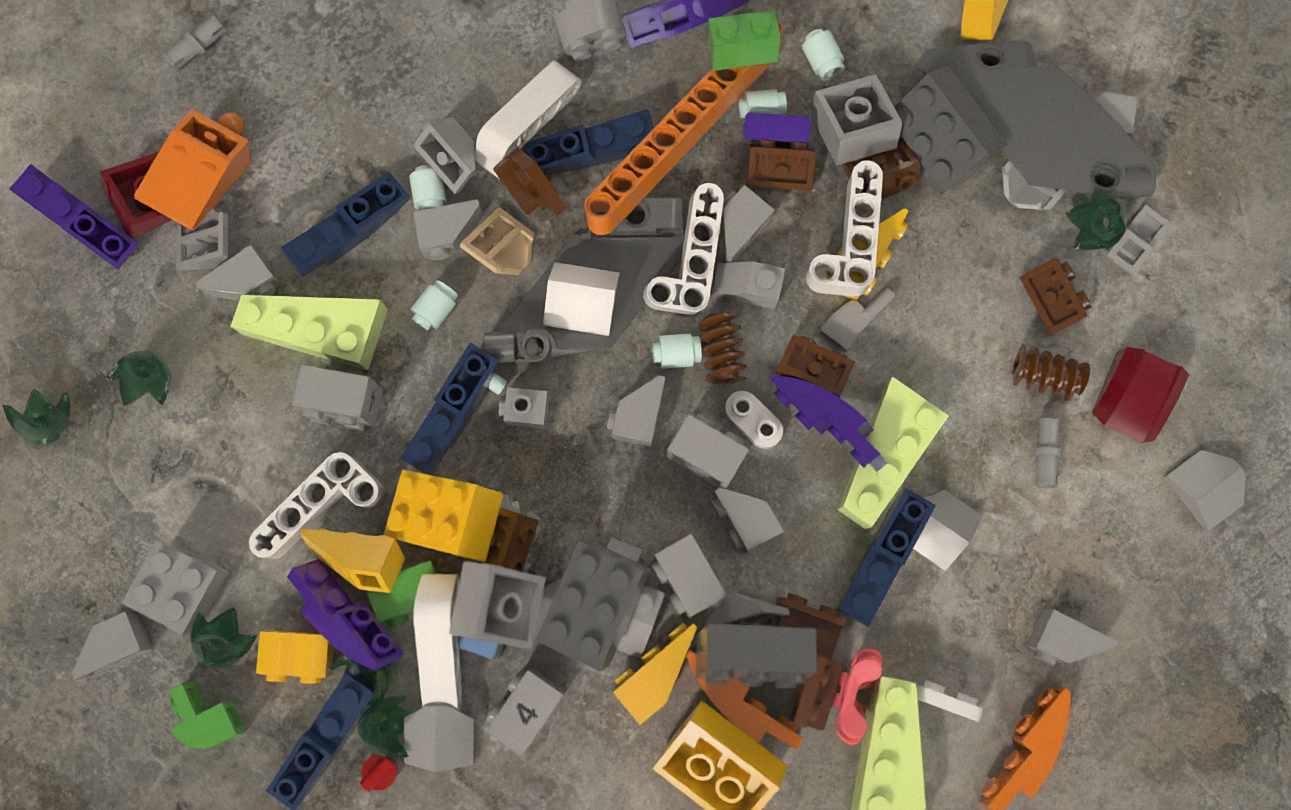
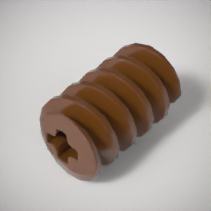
[699,311,747,384]
[1012,344,1091,402]

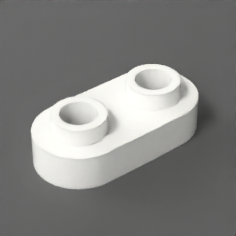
[725,391,783,449]
[916,680,984,722]

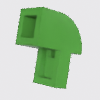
[169,681,247,749]

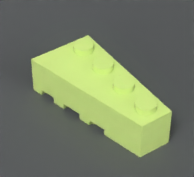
[230,295,388,371]
[837,376,949,529]
[851,675,926,810]

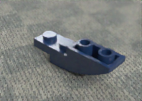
[523,109,654,175]
[281,172,410,277]
[400,342,500,475]
[836,488,936,627]
[266,670,378,810]

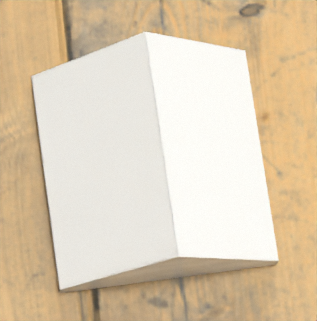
[543,262,619,336]

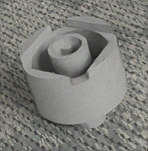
[552,0,626,62]

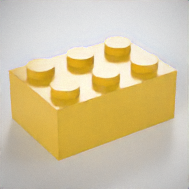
[384,470,504,562]
[653,700,788,810]

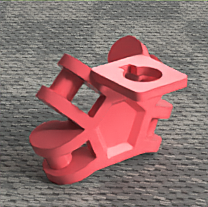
[831,649,882,745]

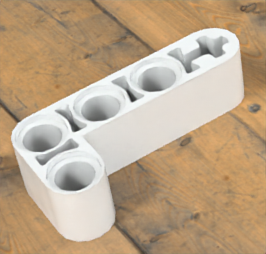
[475,61,582,179]
[806,161,883,296]
[643,183,724,315]
[249,452,385,559]
[414,574,462,711]

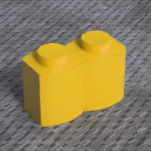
[256,630,334,684]

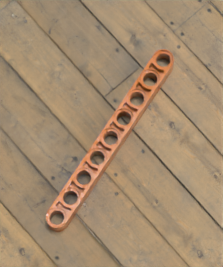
[585,20,783,235]

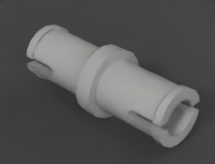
[163,15,227,71]
[1034,418,1062,488]

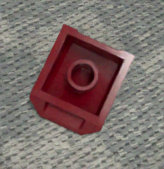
[100,152,172,238]
[1092,347,1189,443]

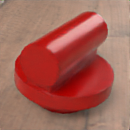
[360,754,397,792]

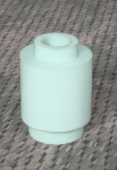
[802,29,845,80]
[739,89,787,118]
[409,165,447,211]
[410,280,458,331]
[652,333,702,369]

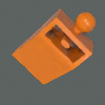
[134,109,251,231]

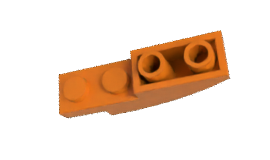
[686,649,803,750]
[978,686,1071,810]

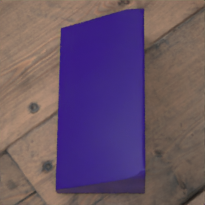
[742,113,811,143]

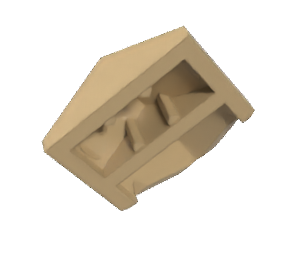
[459,207,534,275]

